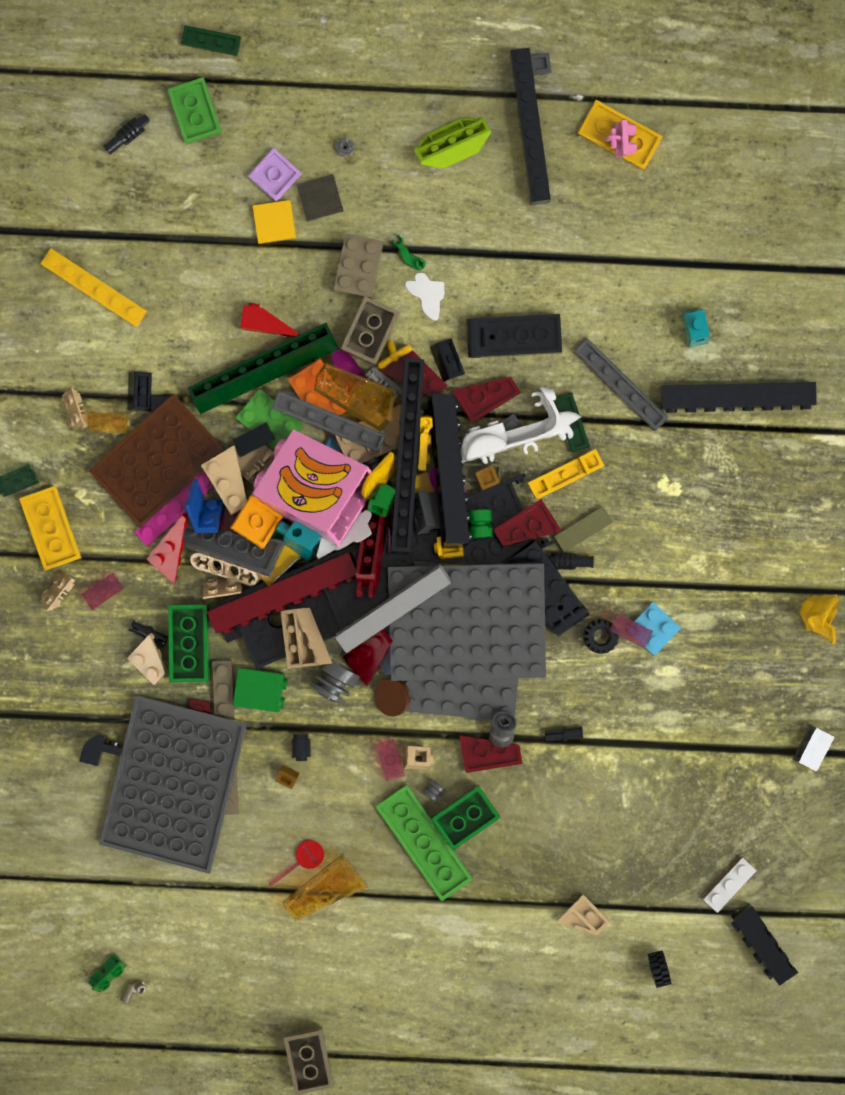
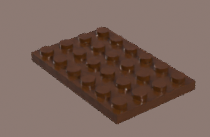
[89,394,225,528]

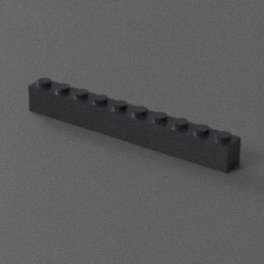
[390,358,424,554]

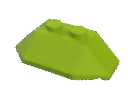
[414,117,491,169]

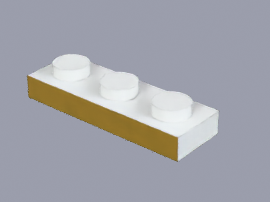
[703,857,756,913]

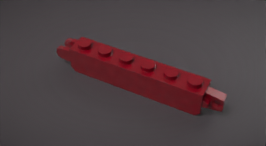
[356,479,393,598]

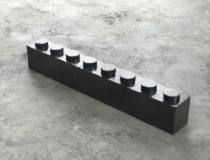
[510,47,551,206]
[660,382,817,413]
[427,394,471,549]

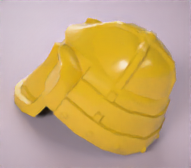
[800,594,840,645]

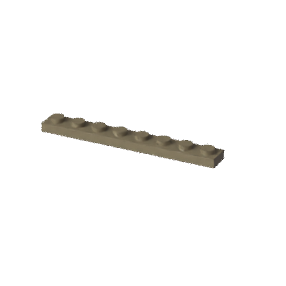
[212,660,239,815]

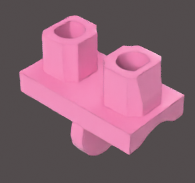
[605,120,637,158]

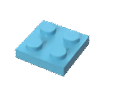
[626,602,681,656]

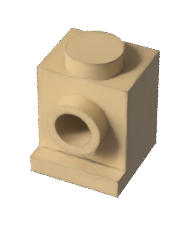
[404,746,434,770]

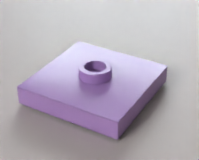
[248,147,302,202]

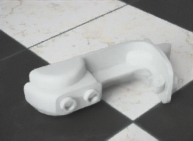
[460,386,581,464]

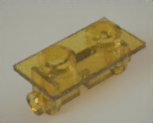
[88,412,129,434]

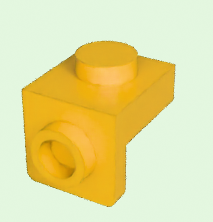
[434,537,464,559]

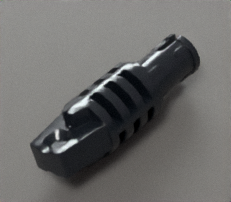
[103,114,150,155]
[549,552,594,570]

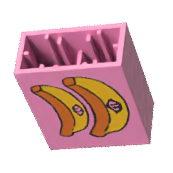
[253,429,372,546]

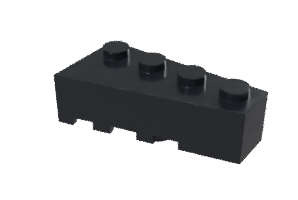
[731,903,799,986]

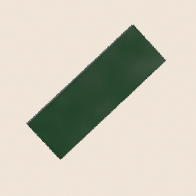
[181,25,241,57]
[554,392,590,453]

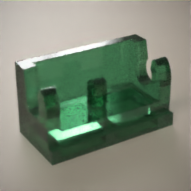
[0,464,40,497]

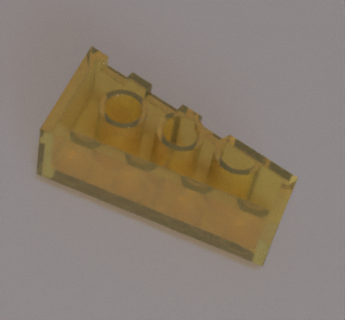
[314,363,395,432]
[283,853,368,921]

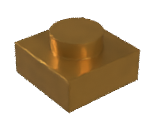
[475,465,500,490]
[275,765,300,789]

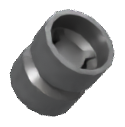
[489,711,517,747]

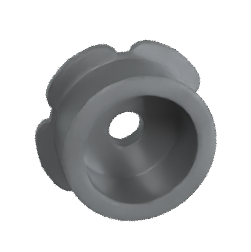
[336,138,354,157]

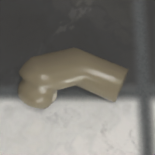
[120,981,146,1004]

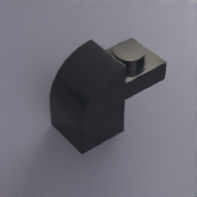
[79,735,123,766]

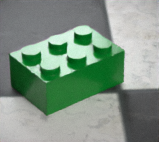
[431,784,501,851]

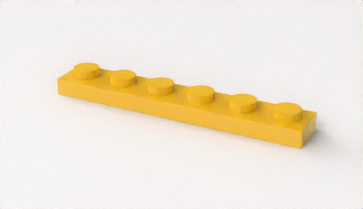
[40,248,147,327]

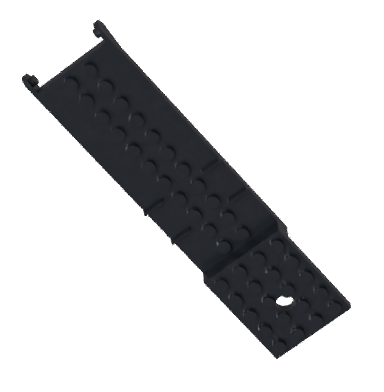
[226,473,554,669]

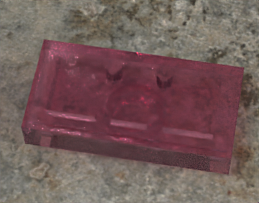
[82,573,124,610]
[610,614,653,648]
[376,739,405,781]

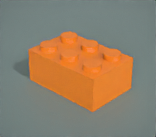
[288,359,352,429]

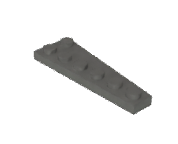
[171,522,285,577]

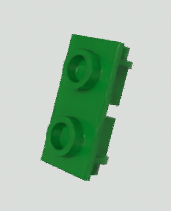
[88,954,127,993]

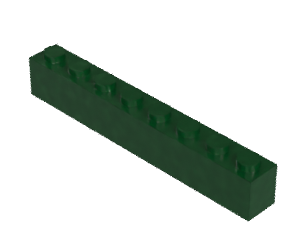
[187,322,339,414]

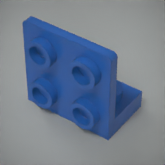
[184,479,225,533]

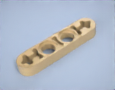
[191,552,262,586]

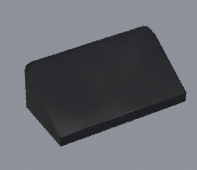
[430,338,465,382]
[127,372,152,411]
[233,422,275,457]

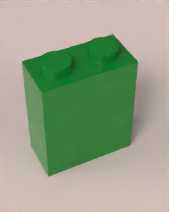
[233,667,288,713]

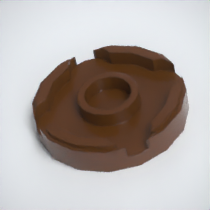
[375,678,411,717]

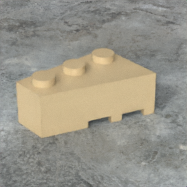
[201,445,247,516]
[281,608,332,669]

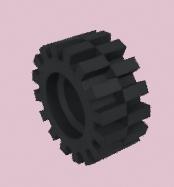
[583,619,619,654]
[647,950,671,988]

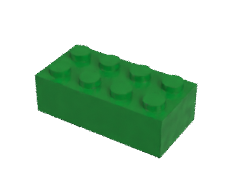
[168,604,210,683]

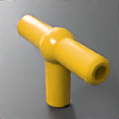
[377,341,412,369]

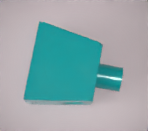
[681,308,710,348]
[276,521,321,562]

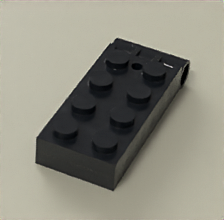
[466,314,562,358]
[504,539,590,637]

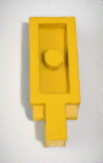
[417,415,433,470]

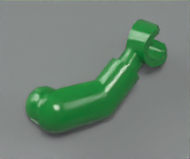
[392,235,426,270]

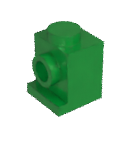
[367,484,396,518]

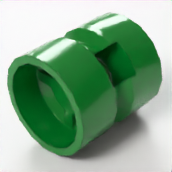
[468,510,493,538]

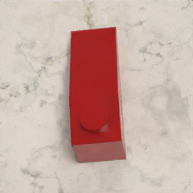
[240,303,299,337]

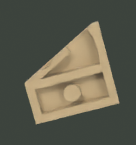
[127,633,168,685]
[557,894,610,936]

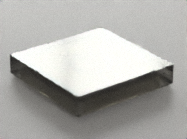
[297,174,344,222]

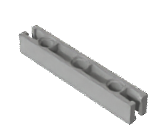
[335,564,451,653]

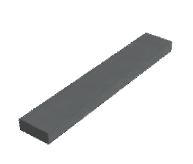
[573,337,669,431]
[272,391,386,452]

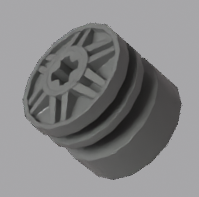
[309,658,360,705]

